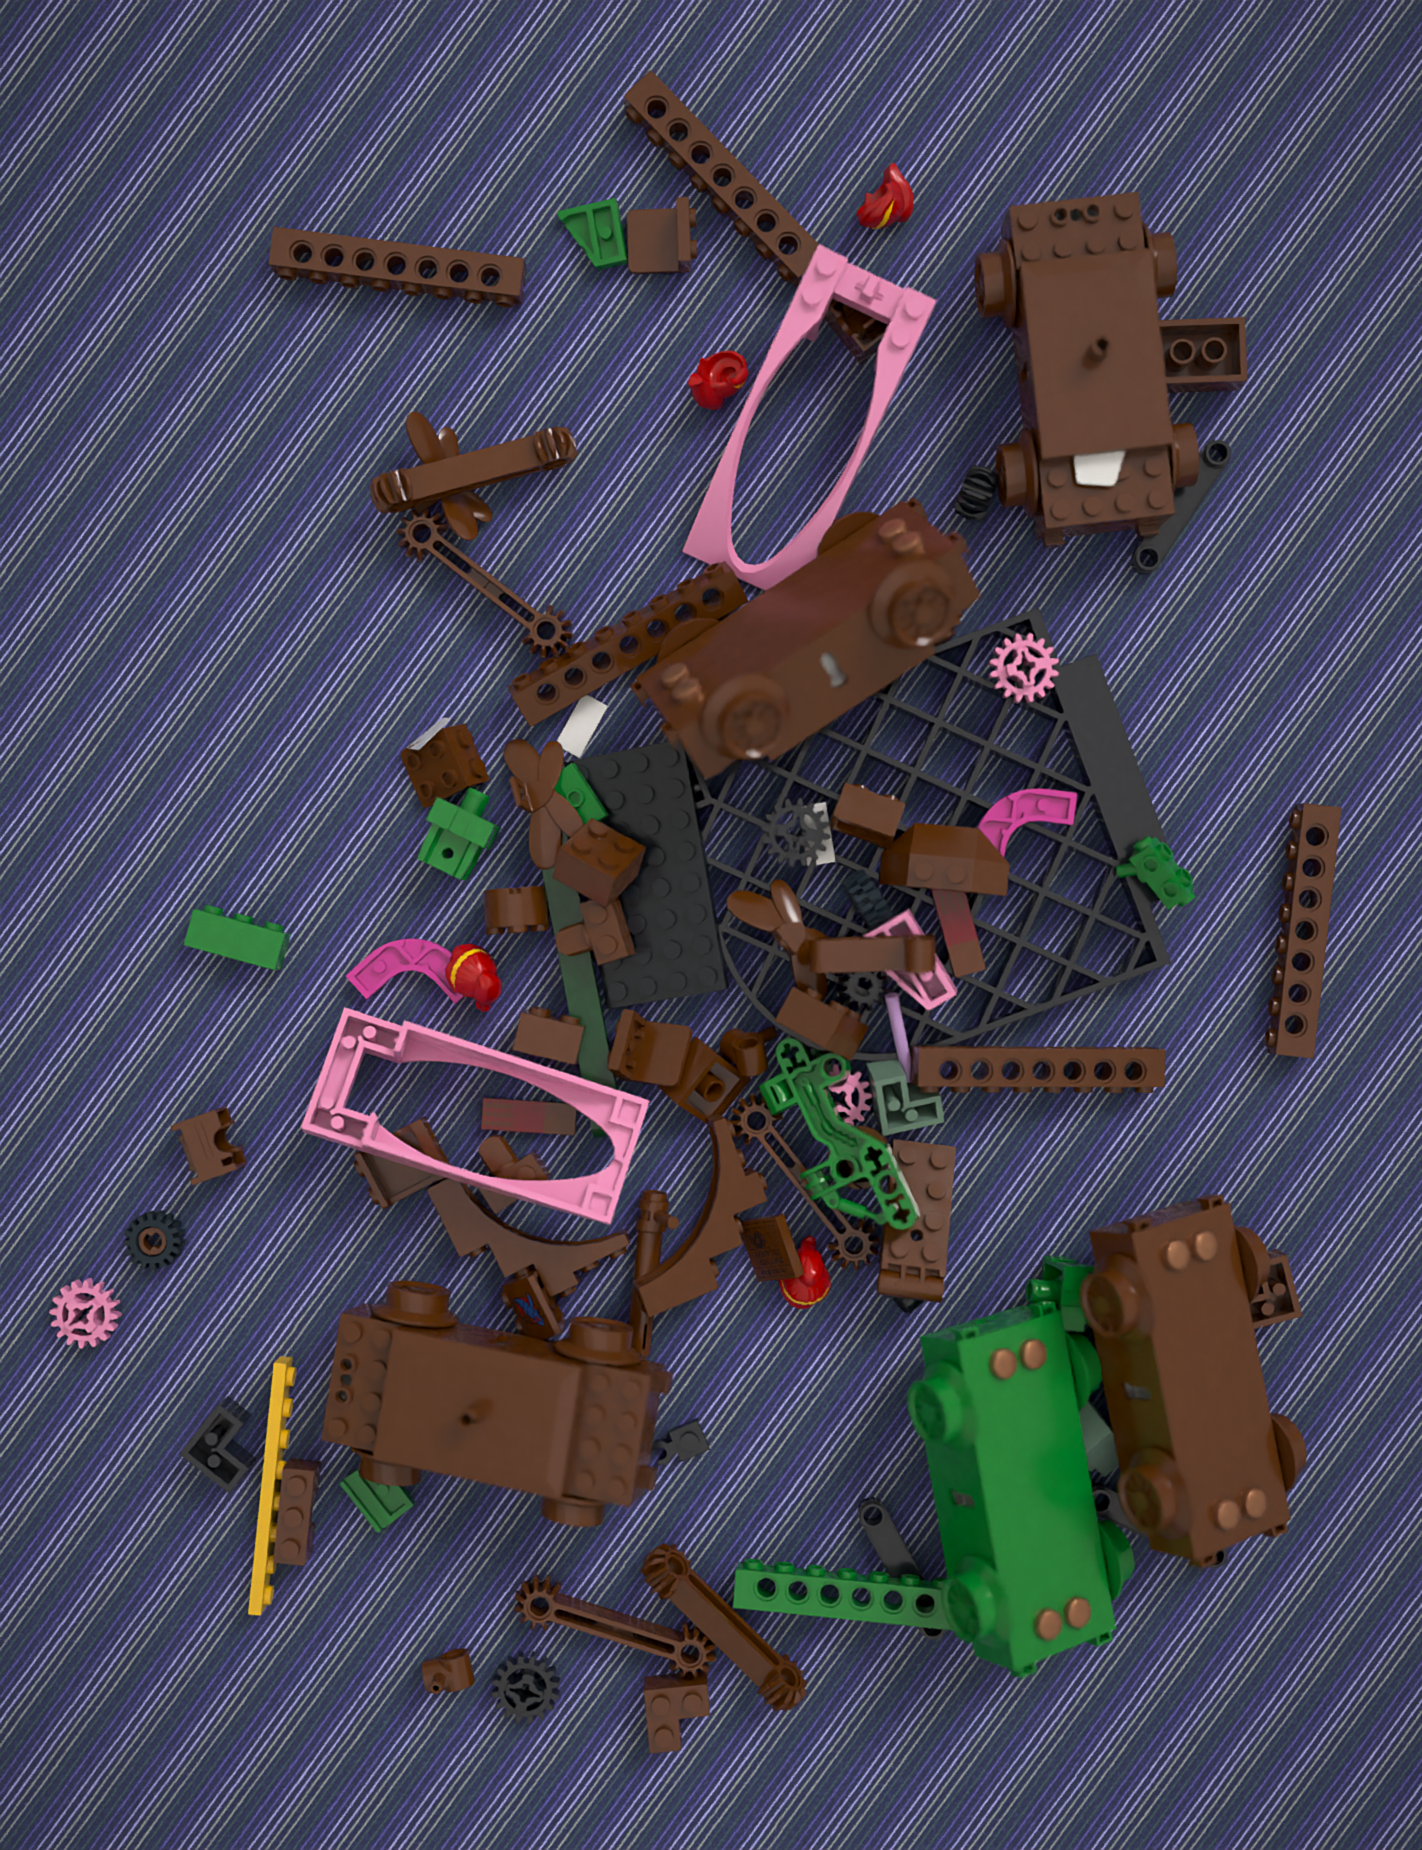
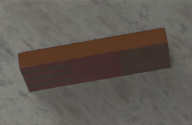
[930,889,986,978]
[481,1097,577,1135]

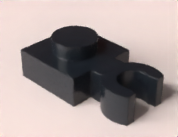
[652,1418,710,1465]

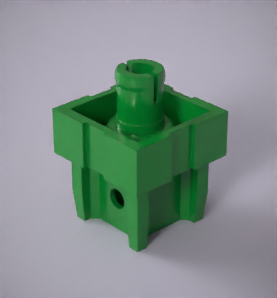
[417,787,501,881]
[1025,1255,1094,1331]

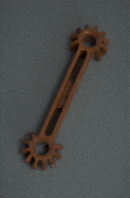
[369,426,578,514]
[396,508,574,659]
[730,1093,880,1270]
[640,1543,808,1712]
[514,1574,717,1679]

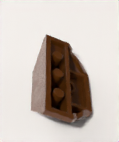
[879,823,1010,896]

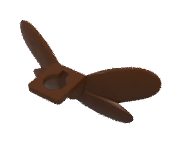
[406,412,493,541]
[504,739,584,869]
[726,880,830,1002]

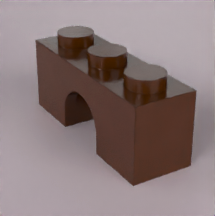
[273,1458,322,1566]

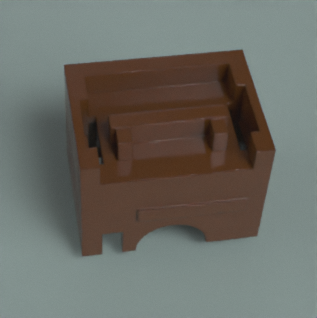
[824,299,889,365]
[170,1105,247,1185]

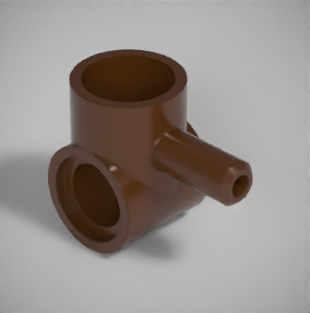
[720,1026,777,1076]
[422,1648,475,1694]

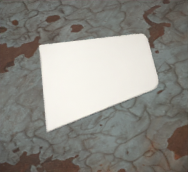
[1074,451,1125,486]
[407,718,450,750]

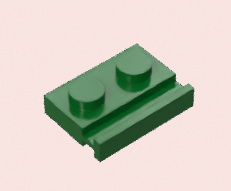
[340,1467,415,1533]

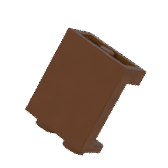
[353,1116,451,1210]

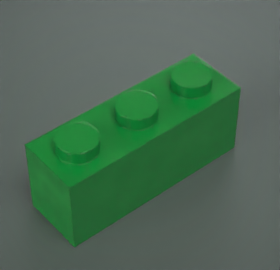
[184,904,291,970]

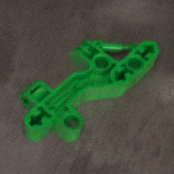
[758,1038,920,1229]

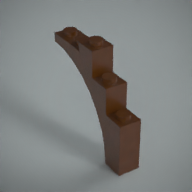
[632,1114,768,1317]
[427,1178,631,1298]

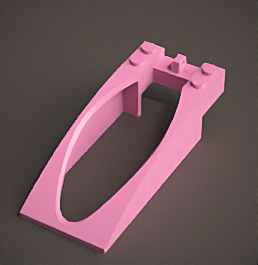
[682,245,936,592]
[301,1007,649,1225]

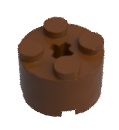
[483,886,549,935]

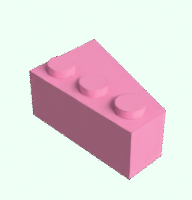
[860,908,957,1011]

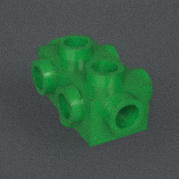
[1117,835,1196,910]

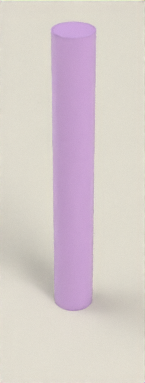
[885,992,911,1083]

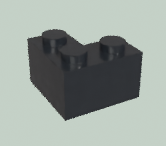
[179,1396,257,1493]

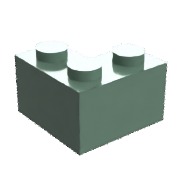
[867,1058,944,1136]
[1079,1399,1119,1477]

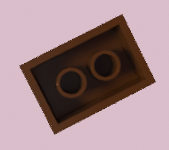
[1159,317,1247,393]

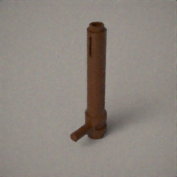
[628,1190,679,1360]

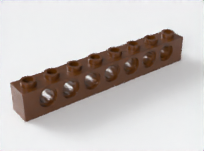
[623,70,819,288]
[269,227,527,308]
[507,561,749,727]
[1264,803,1342,1059]
[910,1046,1165,1093]

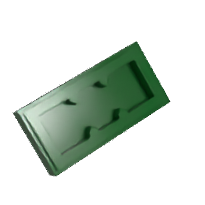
[554,763,609,825]

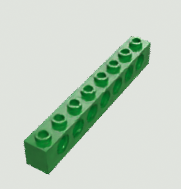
[733,1559,952,1630]

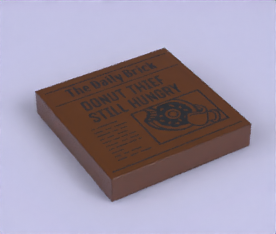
[740,1213,804,1282]

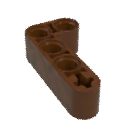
[808,934,936,974]

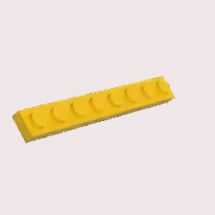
[248,1356,296,1616]

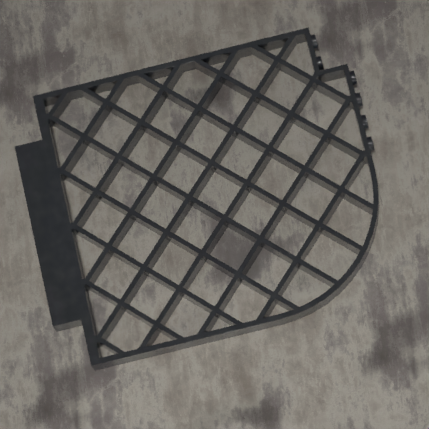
[689,608,1171,1061]

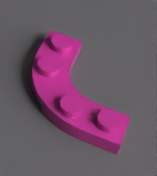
[977,788,1077,857]
[346,939,464,1004]

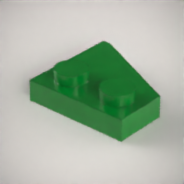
[557,198,628,270]

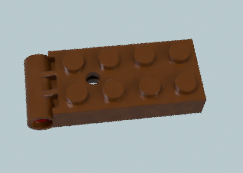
[877,1139,956,1303]

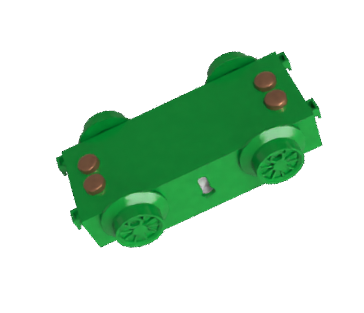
[907,1301,1134,1679]

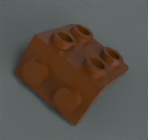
[627,197,697,274]
[401,723,490,808]
[607,1009,692,1088]

